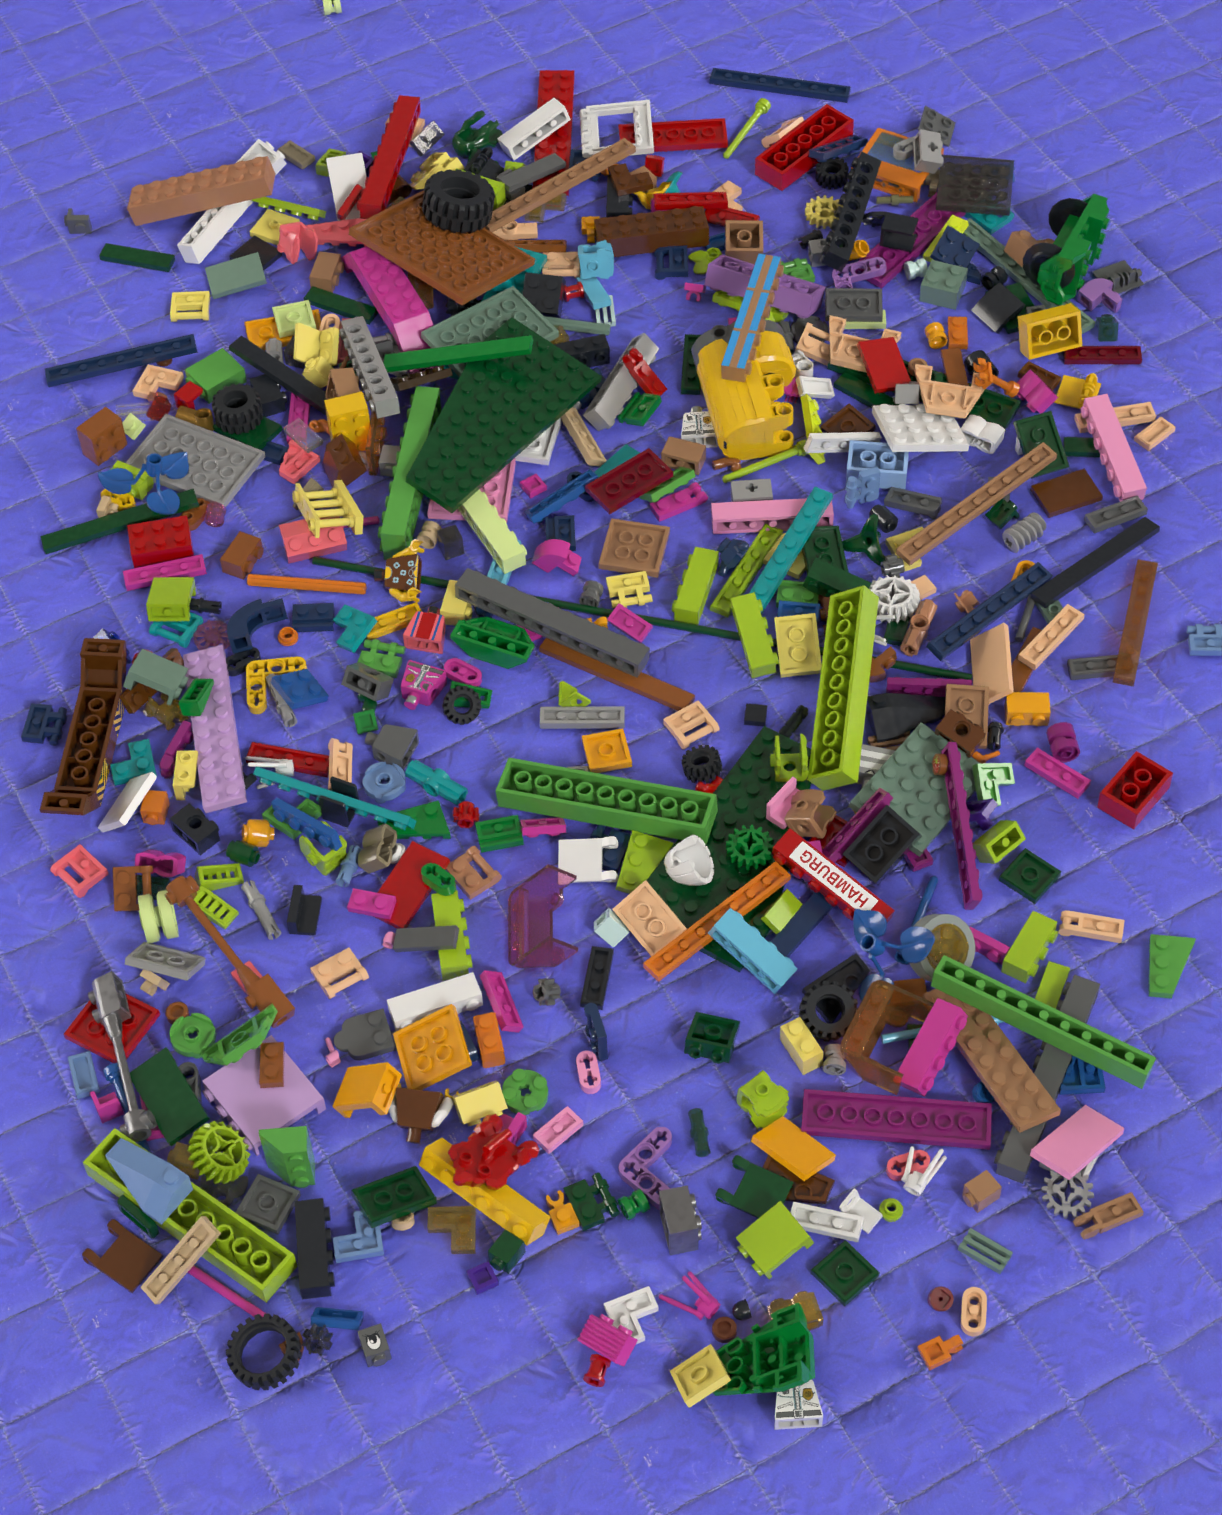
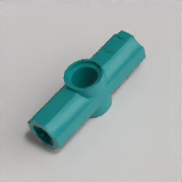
[405,760,468,805]

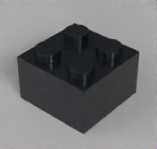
[523,272,566,318]

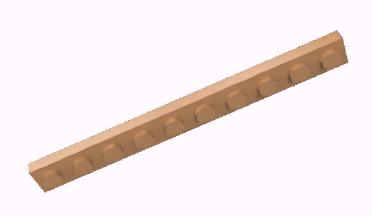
[484,138,636,232]
[896,442,1057,566]

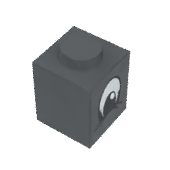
[357,1323,392,1367]

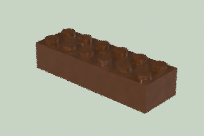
[594,206,709,257]

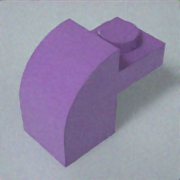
[1077,278,1122,313]

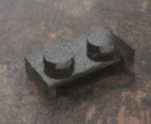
[410,120,445,157]

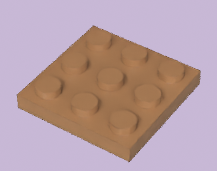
[599,518,670,578]

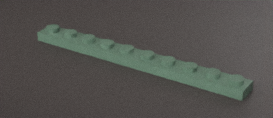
[963,218,1095,334]

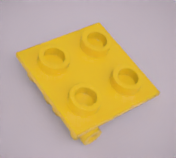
[1054,373,1101,409]

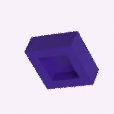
[466,1261,499,1295]

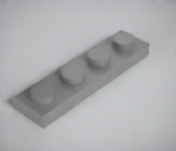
[540,706,625,729]

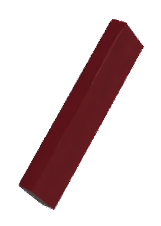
[1063,346,1142,364]

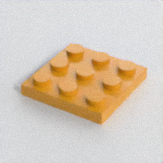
[393,1004,472,1090]

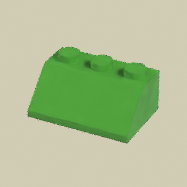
[259,1126,315,1188]

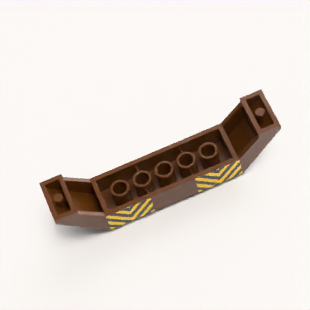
[40,638,126,816]

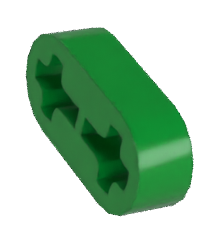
[421,863,456,896]

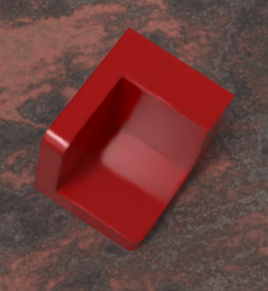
[174,381,203,410]

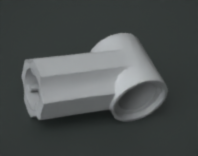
[265,338,284,364]

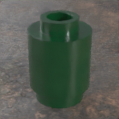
[226,840,260,867]

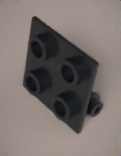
[464,147,504,181]

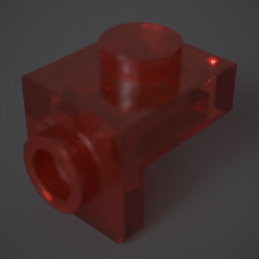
[146,391,172,422]

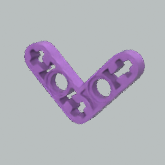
[832,257,886,288]
[618,1127,672,1210]

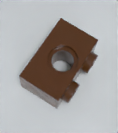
[934,709,986,758]

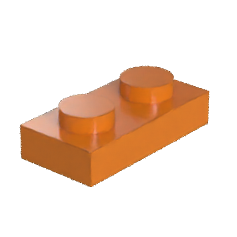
[947,317,968,350]

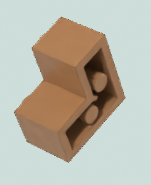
[1004,230,1054,267]

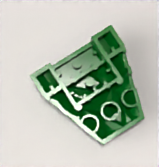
[713,1302,815,1396]

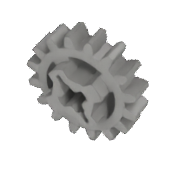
[1041,1170,1094,1219]

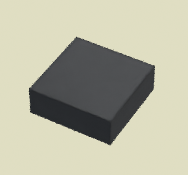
[744,704,767,726]

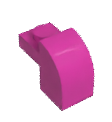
[532,539,582,576]

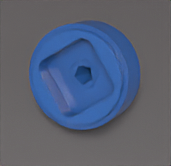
[972,1082,995,1103]

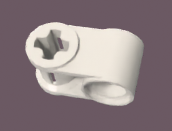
[792,350,813,378]

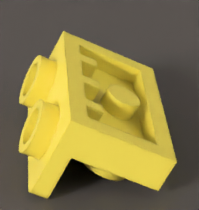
[173,750,198,800]

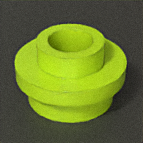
[879,1198,903,1222]

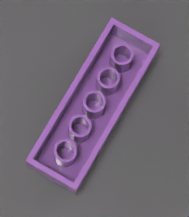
[704,254,825,318]

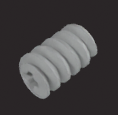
[1002,512,1046,553]

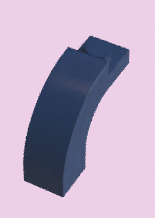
[227,598,288,654]

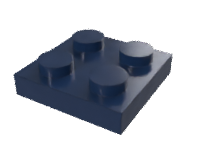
[930,225,980,268]

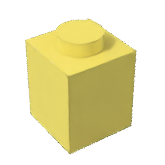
[302,356,334,388]

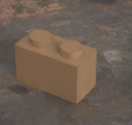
[309,251,344,293]
[661,436,706,475]

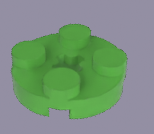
[170,1013,216,1059]
[502,1069,549,1115]

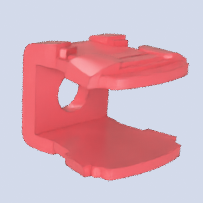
[277,222,318,264]

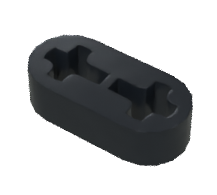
[226,647,261,676]

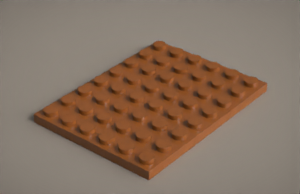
[349,191,535,305]

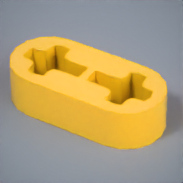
[101,489,136,512]

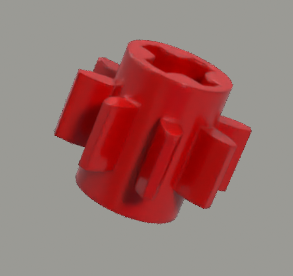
[453,801,479,828]

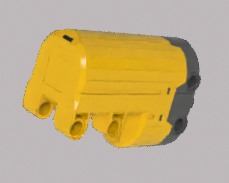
[691,320,796,460]

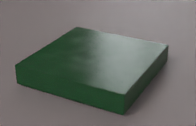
[999,848,1061,904]
[811,1240,880,1306]

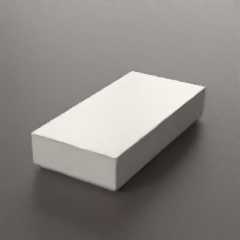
[795,376,835,399]

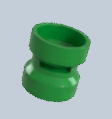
[618,1189,650,1221]

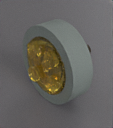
[910,914,975,982]

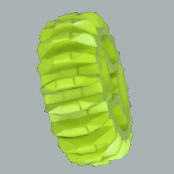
[187,1120,251,1184]

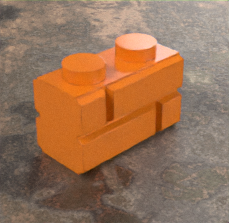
[473,1012,505,1068]

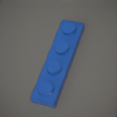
[524,469,598,524]
[271,797,342,851]

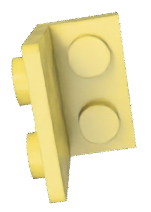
[293,323,339,367]

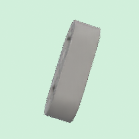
[893,136,915,160]

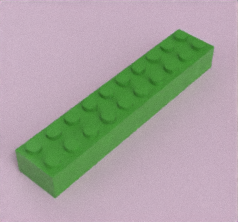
[378,386,442,560]
[496,757,718,844]

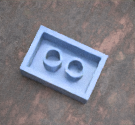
[846,440,909,490]

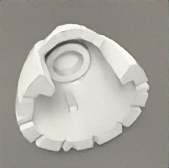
[664,835,714,886]

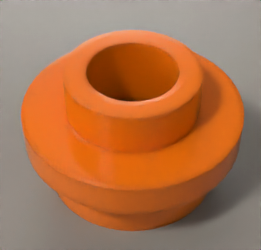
[278,627,298,646]

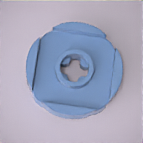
[363,762,406,803]

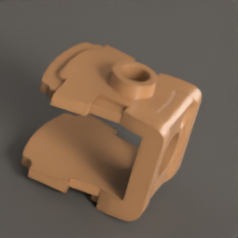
[784,789,837,838]

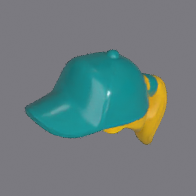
[634,171,683,210]

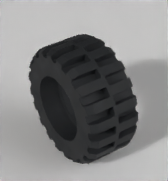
[422,169,495,233]

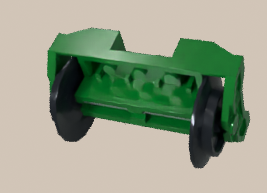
[1023,194,1110,305]

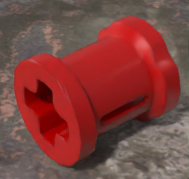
[564,281,584,302]
[583,1354,611,1387]

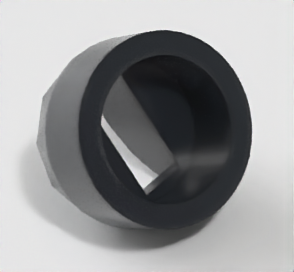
[732,1299,752,1320]

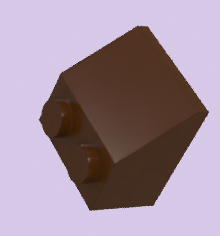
[322,433,367,488]

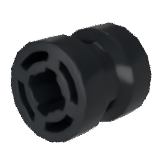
[981,266,1007,291]

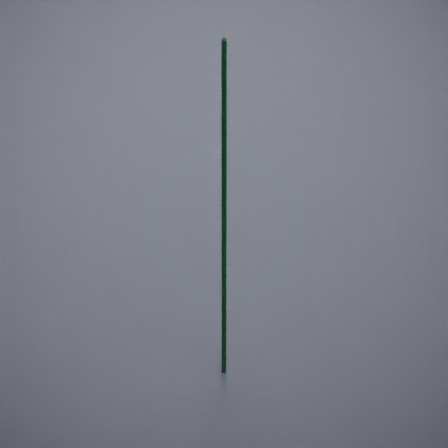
[312,556,972,680]

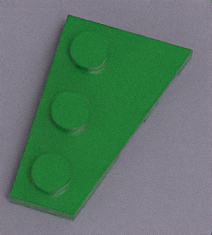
[377,800,451,839]

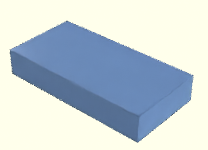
[68,1051,100,1099]

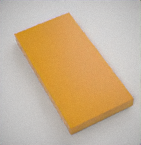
[245,309,321,350]

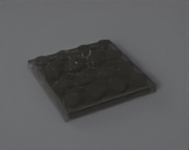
[936,155,1014,216]

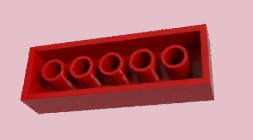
[755,104,854,191]

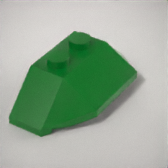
[450,617,535,669]

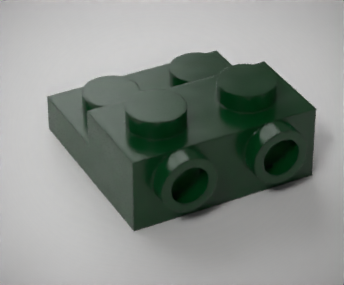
[684,1012,740,1064]

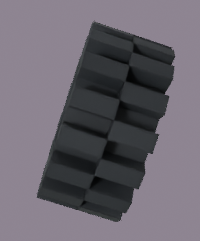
[815,157,849,190]
[442,686,481,725]
[682,745,722,783]

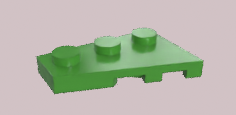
[1149,934,1196,999]

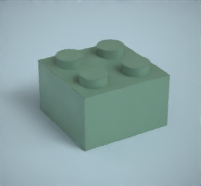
[919,260,968,310]

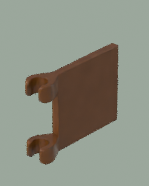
[82,1219,163,1293]

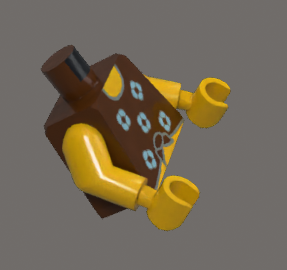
[374,539,424,603]

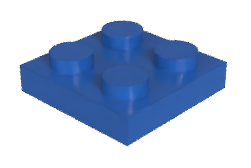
[271,669,329,710]

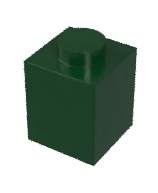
[488,1230,526,1274]

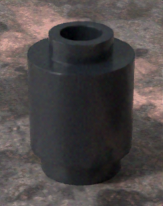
[869,504,898,533]

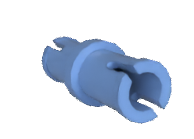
[336,845,361,888]

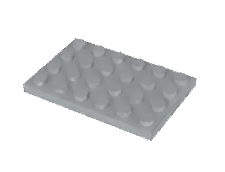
[126,414,265,510]

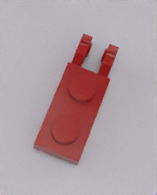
[622,348,667,396]

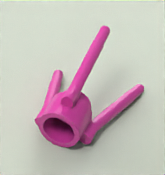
[659,1271,721,1320]

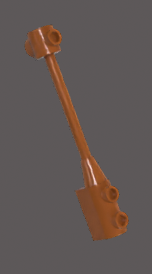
[165,875,295,1028]

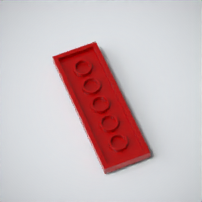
[619,118,728,152]

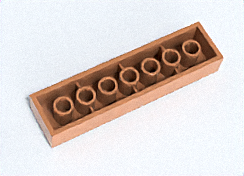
[127,156,276,226]

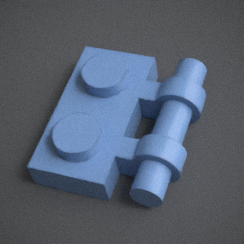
[845,467,881,509]
[1187,624,1222,656]

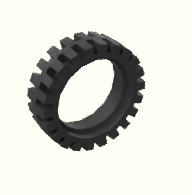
[226,1313,302,1390]

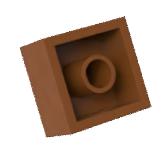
[76,407,128,466]

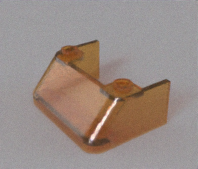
[840,980,934,1095]

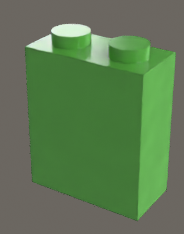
[185,348,247,404]

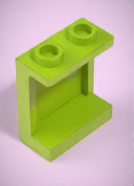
[146,577,196,621]
[735,1201,814,1279]

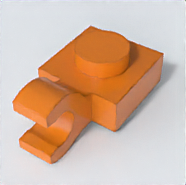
[918,1334,963,1371]

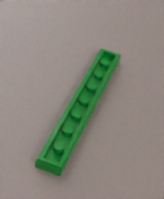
[383,335,533,373]

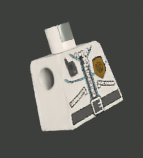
[681,406,719,448]
[774,1380,823,1430]

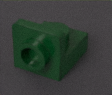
[985,498,1020,529]

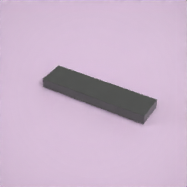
[498,153,566,192]

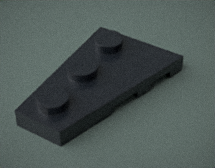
[802,953,870,1024]

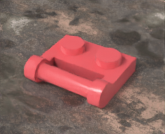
[50,844,109,898]

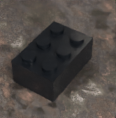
[843,805,922,885]

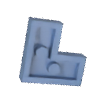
[333,1211,384,1263]

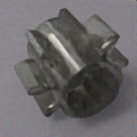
[302,1323,333,1356]

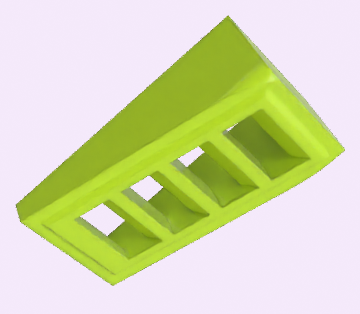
[315,148,346,177]
[195,863,244,891]
[194,886,239,930]

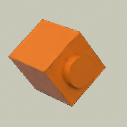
[140,790,170,825]

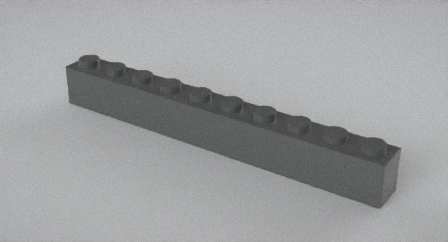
[455,568,650,678]
[994,975,1100,1184]

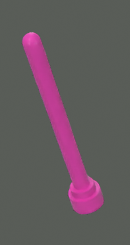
[187,1265,265,1317]

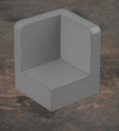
[893,381,919,404]

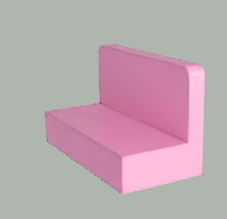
[766,777,800,830]

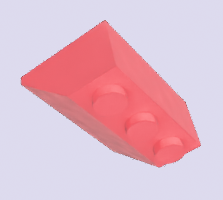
[279,517,347,564]

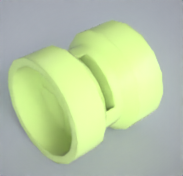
[322,0,342,15]

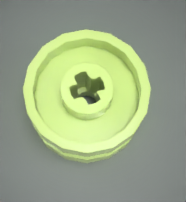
[138,890,179,944]

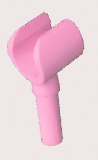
[383,932,395,949]
[325,1037,341,1068]

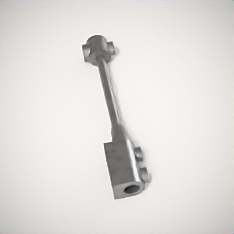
[88,971,157,1142]

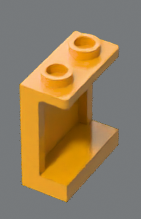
[332,1062,402,1118]

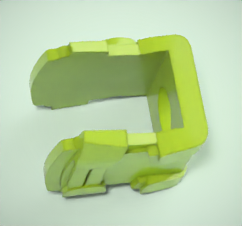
[770,734,809,782]
[299,821,347,876]
[737,1070,789,1129]

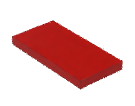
[373,841,450,929]

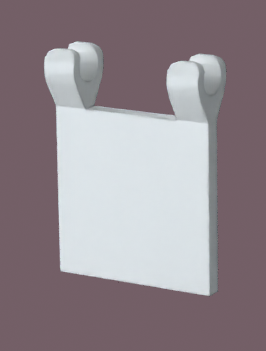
[558,836,618,883]

